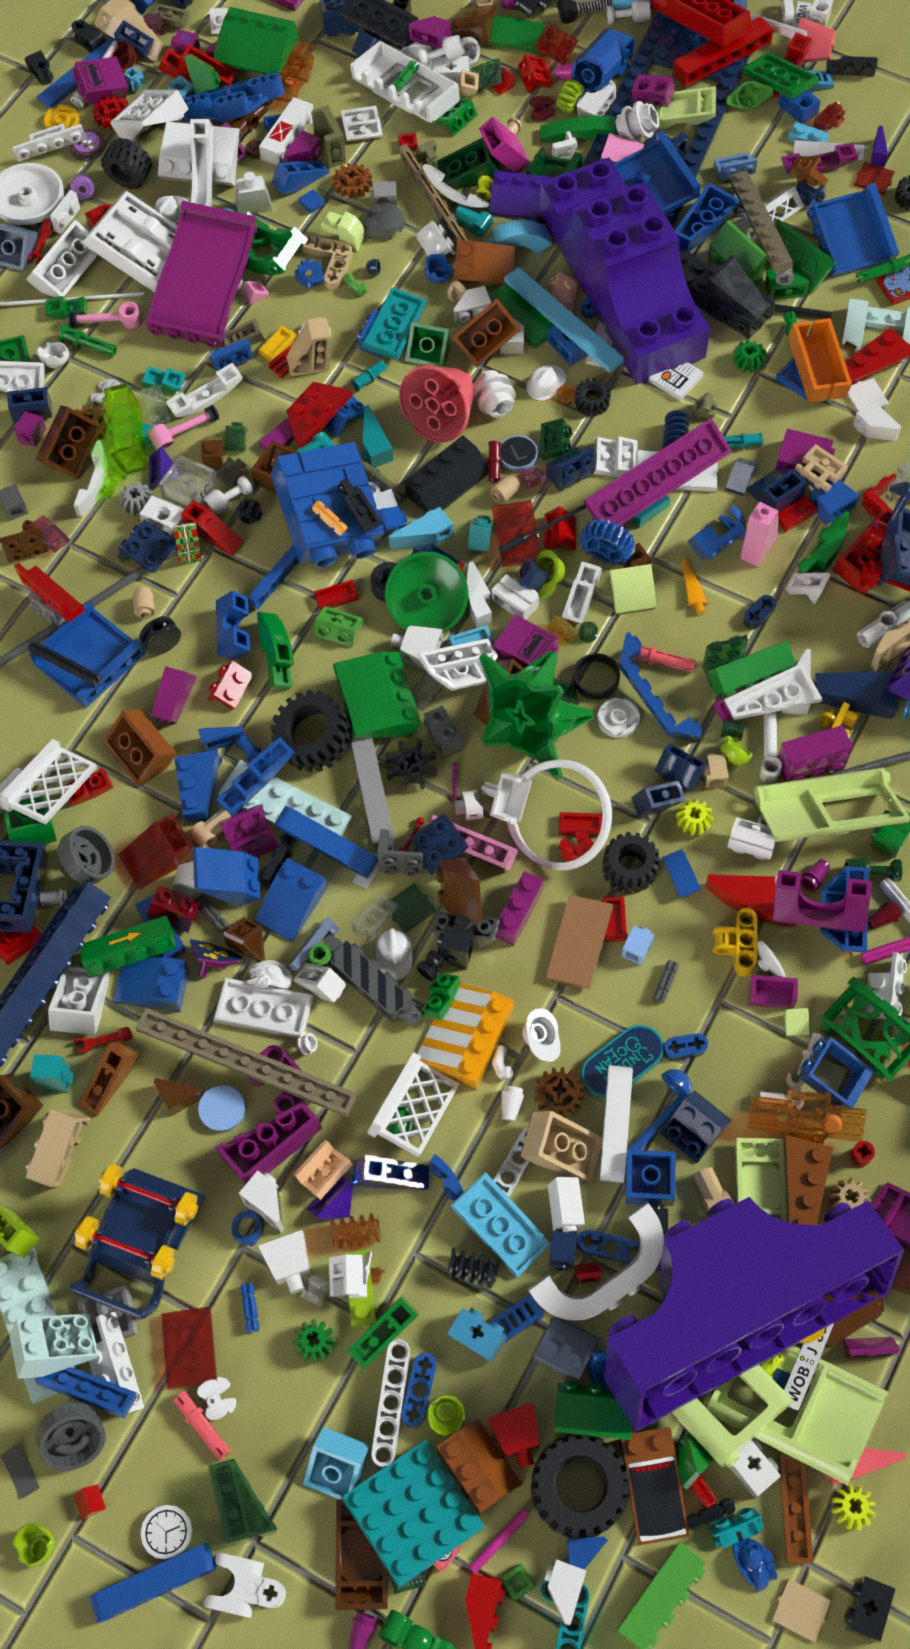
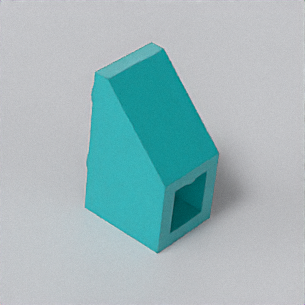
[468,515,494,552]

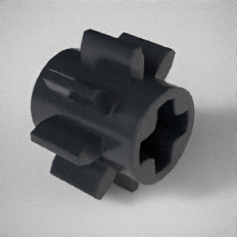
[237,499,263,524]

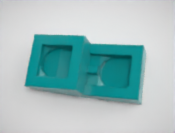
[142,366,186,392]

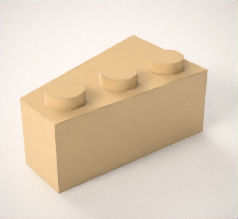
[286,317,331,376]
[26,1108,91,1187]

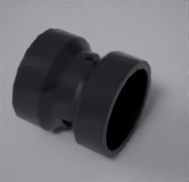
[416,950,448,982]

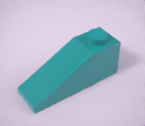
[361,405,393,468]

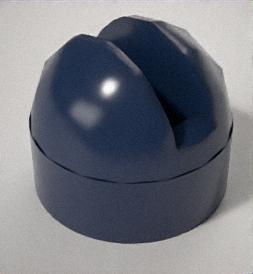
[366,259,381,275]

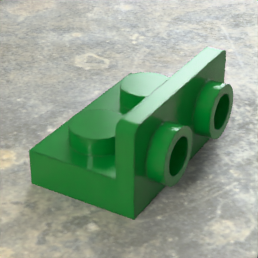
[435,98,477,135]

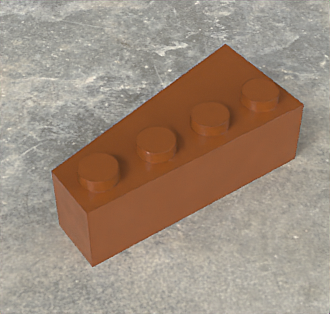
[784,1135,833,1225]

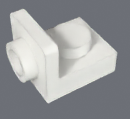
[552,131,577,159]

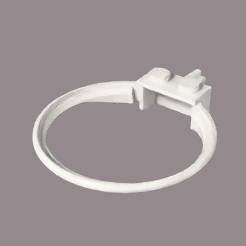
[481,760,612,870]

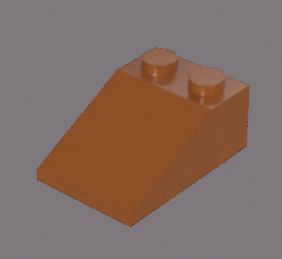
[454,240,515,285]

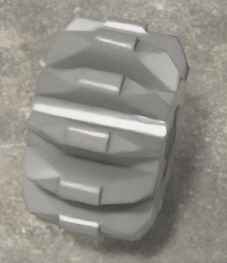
[119,481,153,517]

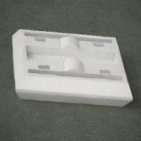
[82,190,177,293]

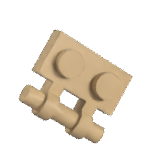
[794,444,848,492]

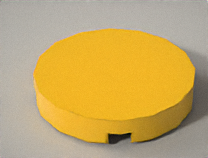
[43,105,80,129]

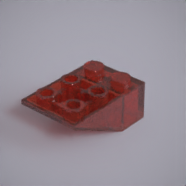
[118,813,194,890]

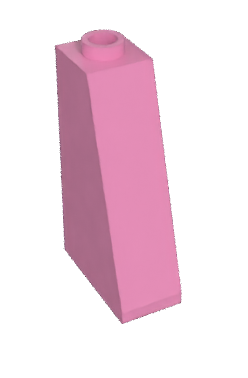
[740,502,778,567]

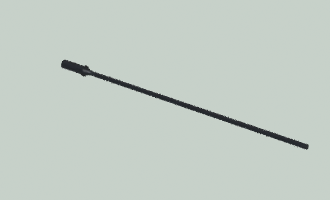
[499,504,587,554]

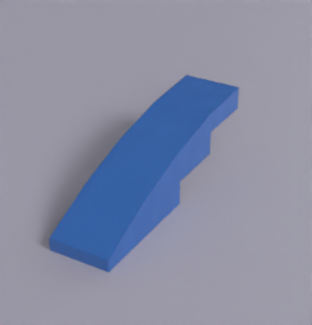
[216,737,294,816]

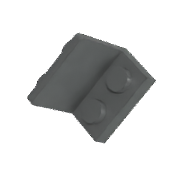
[378,829,424,876]

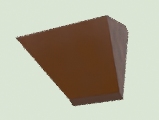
[223,917,265,963]

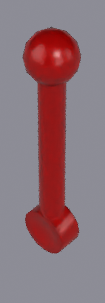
[399,817,424,852]

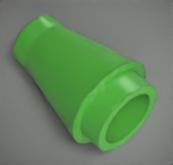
[309,943,331,967]

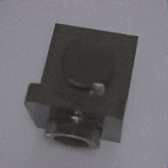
[215,457,250,488]

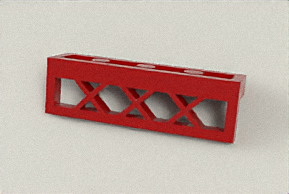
[14,562,85,623]

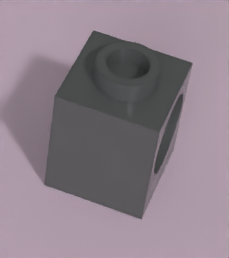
[0,484,29,521]

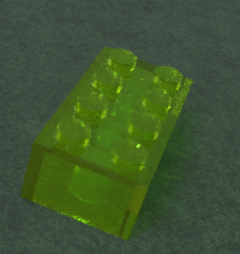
[103,383,147,475]

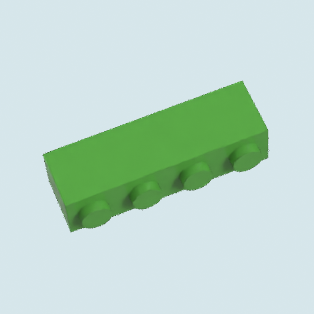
[616,1542,706,1649]

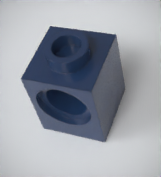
[549,1231,577,1271]

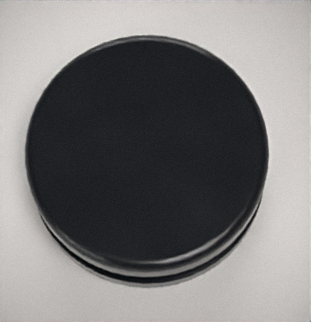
[139,616,181,655]

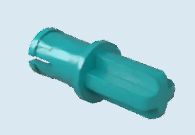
[351,360,387,391]
[724,433,763,449]

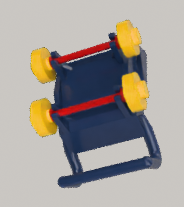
[69,1164,206,1320]

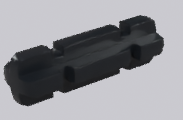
[686,1498,736,1530]

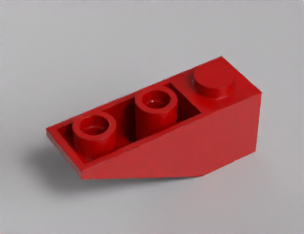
[181,500,244,556]
[465,1573,506,1649]

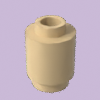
[490,475,520,504]
[133,587,155,619]

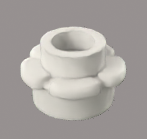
[296,1033,317,1055]

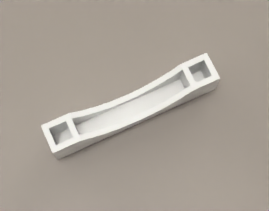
[190,119,213,207]

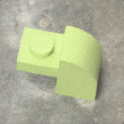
[321,211,365,252]

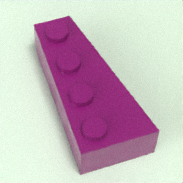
[215,1102,323,1185]

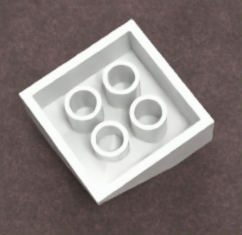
[110,90,188,141]

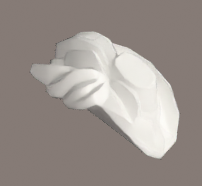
[247,960,293,989]

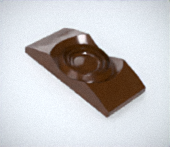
[335,1499,389,1610]

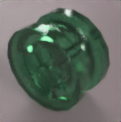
[579,621,598,643]

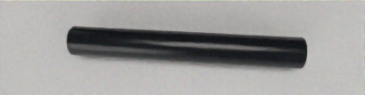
[774,304,832,319]

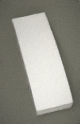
[467,561,492,628]
[562,562,602,624]

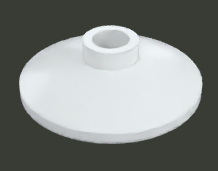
[757,940,786,977]

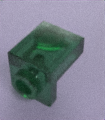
[225,422,248,451]

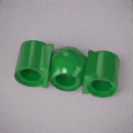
[378,1610,457,1649]

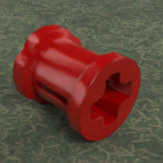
[849,1141,875,1168]

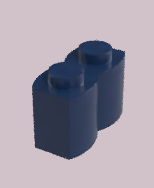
[655,744,707,791]

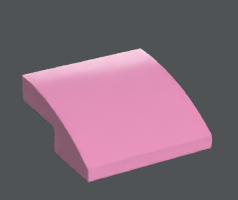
[600,133,644,164]

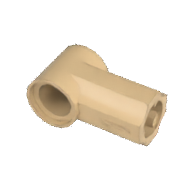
[189,809,231,848]
[693,1167,731,1212]

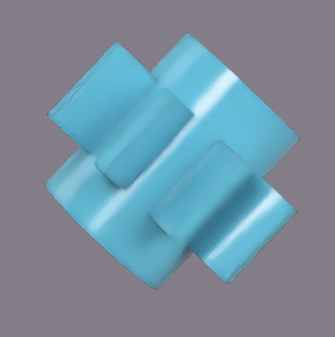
[124,68,145,91]

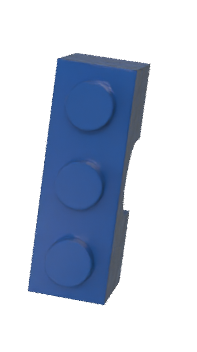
[216,590,250,661]

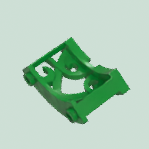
[245,212,308,275]
[817,976,910,1083]

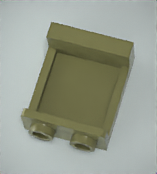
[311,105,346,168]

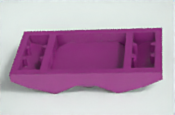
[871,1182,910,1247]

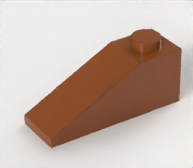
[78,1041,140,1116]

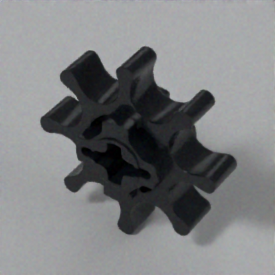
[386,740,437,791]

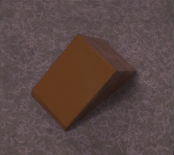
[154,1078,203,1116]

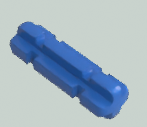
[240,1283,260,1333]

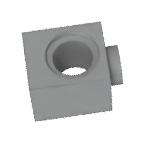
[370,181,397,206]

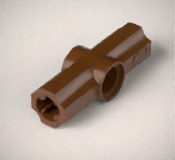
[229,102,270,139]

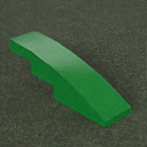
[540,116,615,143]

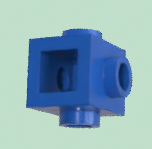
[294,259,324,288]

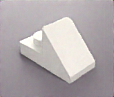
[786,573,830,604]

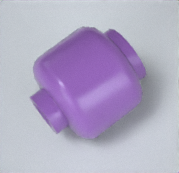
[70,173,94,200]

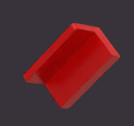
[544,506,576,551]

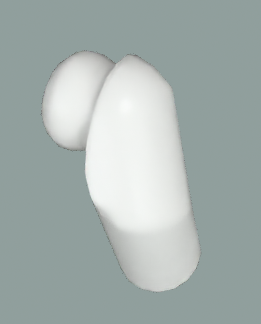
[492,1045,513,1080]

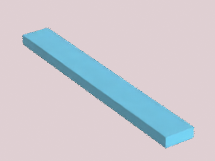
[504,267,624,372]

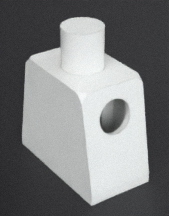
[235,172,273,214]
[390,626,442,672]
[258,1230,310,1294]

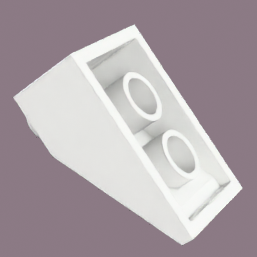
[48,964,110,1035]

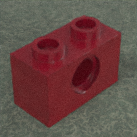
[147,885,201,933]

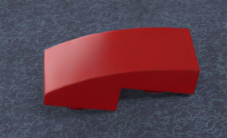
[64,768,113,806]

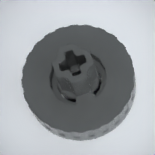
[58,826,115,884]
[36,1403,106,1471]

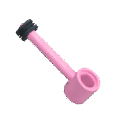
[67,302,142,330]
[147,405,219,450]

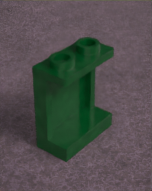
[526,147,584,179]

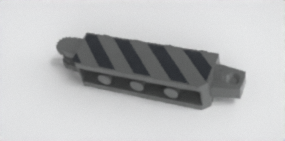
[324,935,422,1027]

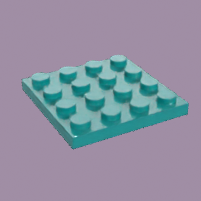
[342,1439,485,1589]

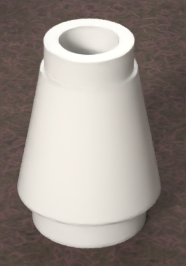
[501,1086,525,1122]

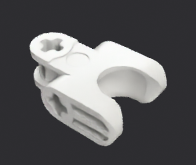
[203,1553,286,1618]

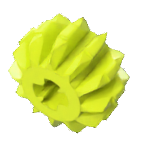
[675,798,713,837]
[831,1484,876,1531]

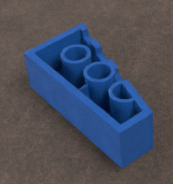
[675,183,741,252]

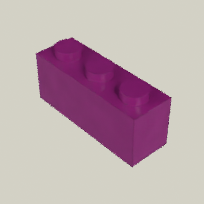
[495,871,544,946]

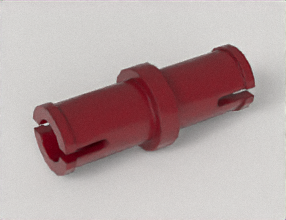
[487,440,502,483]

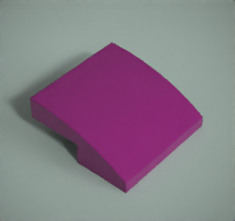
[219,804,278,857]

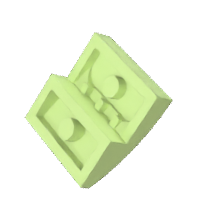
[609,564,656,614]

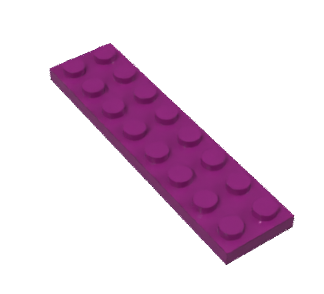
[583,418,733,526]

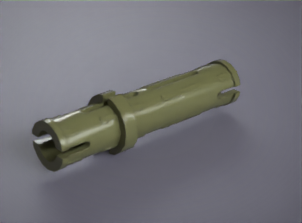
[361,458,408,503]

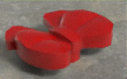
[558,831,594,862]

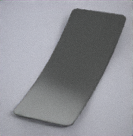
[1,1446,39,1498]

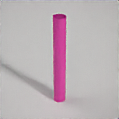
[468,1508,529,1573]

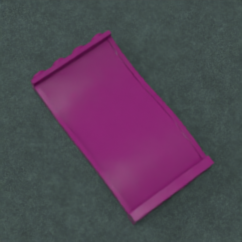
[145,201,258,347]

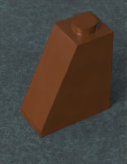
[822,1290,884,1349]

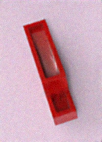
[158,44,237,88]
[705,874,797,927]

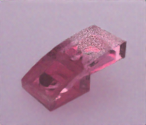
[34,515,70,553]

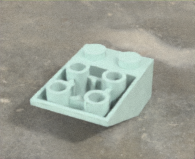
[10,1314,99,1379]

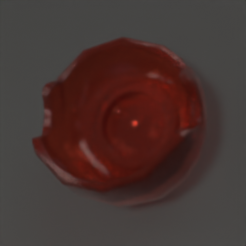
[113,40,138,72]

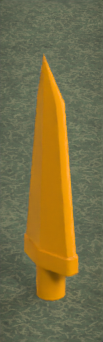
[682,555,708,615]

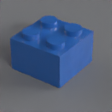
[625,1150,676,1206]

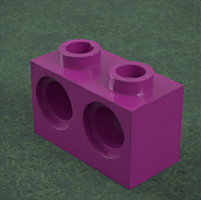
[631,74,675,107]

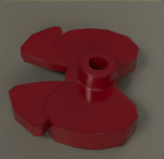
[530,96,555,121]

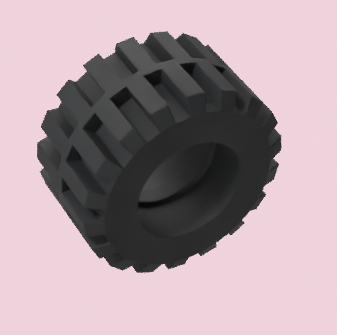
[101,138,153,189]
[602,832,660,894]

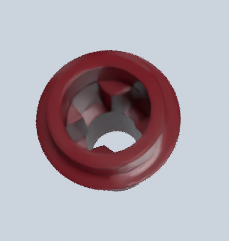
[868,901,902,930]

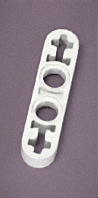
[493,1126,530,1198]

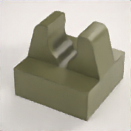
[416,139,437,165]
[693,392,717,420]

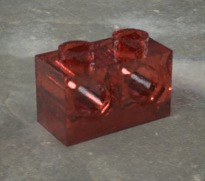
[534,22,579,65]

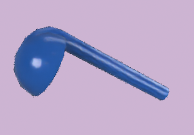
[627,1069,692,1150]

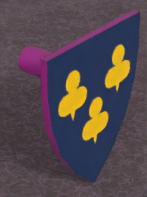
[189,939,244,978]

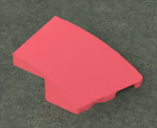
[798,18,836,63]

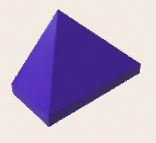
[149,447,180,490]
[307,1176,353,1219]

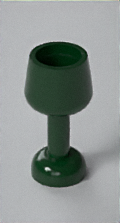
[844,857,903,881]

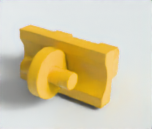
[819,702,858,737]

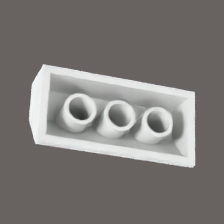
[26,220,98,297]

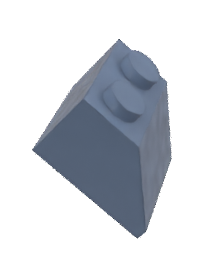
[0,223,38,271]
[534,1316,600,1384]

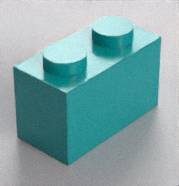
[30,1054,74,1092]

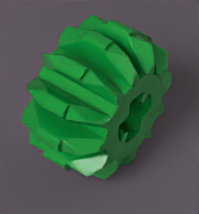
[733,339,766,373]
[293,1319,335,1364]

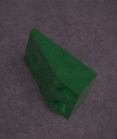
[437,137,499,188]

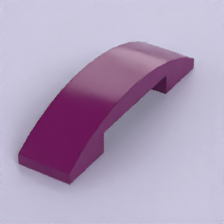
[781,142,858,174]

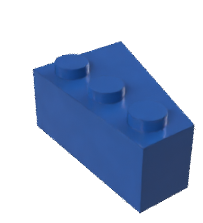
[174,750,220,826]

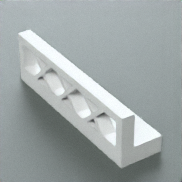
[734,186,804,241]

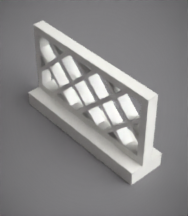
[0,739,97,825]
[367,1052,460,1158]

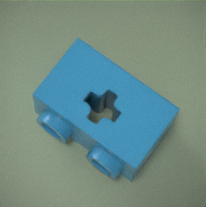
[447,1307,507,1363]

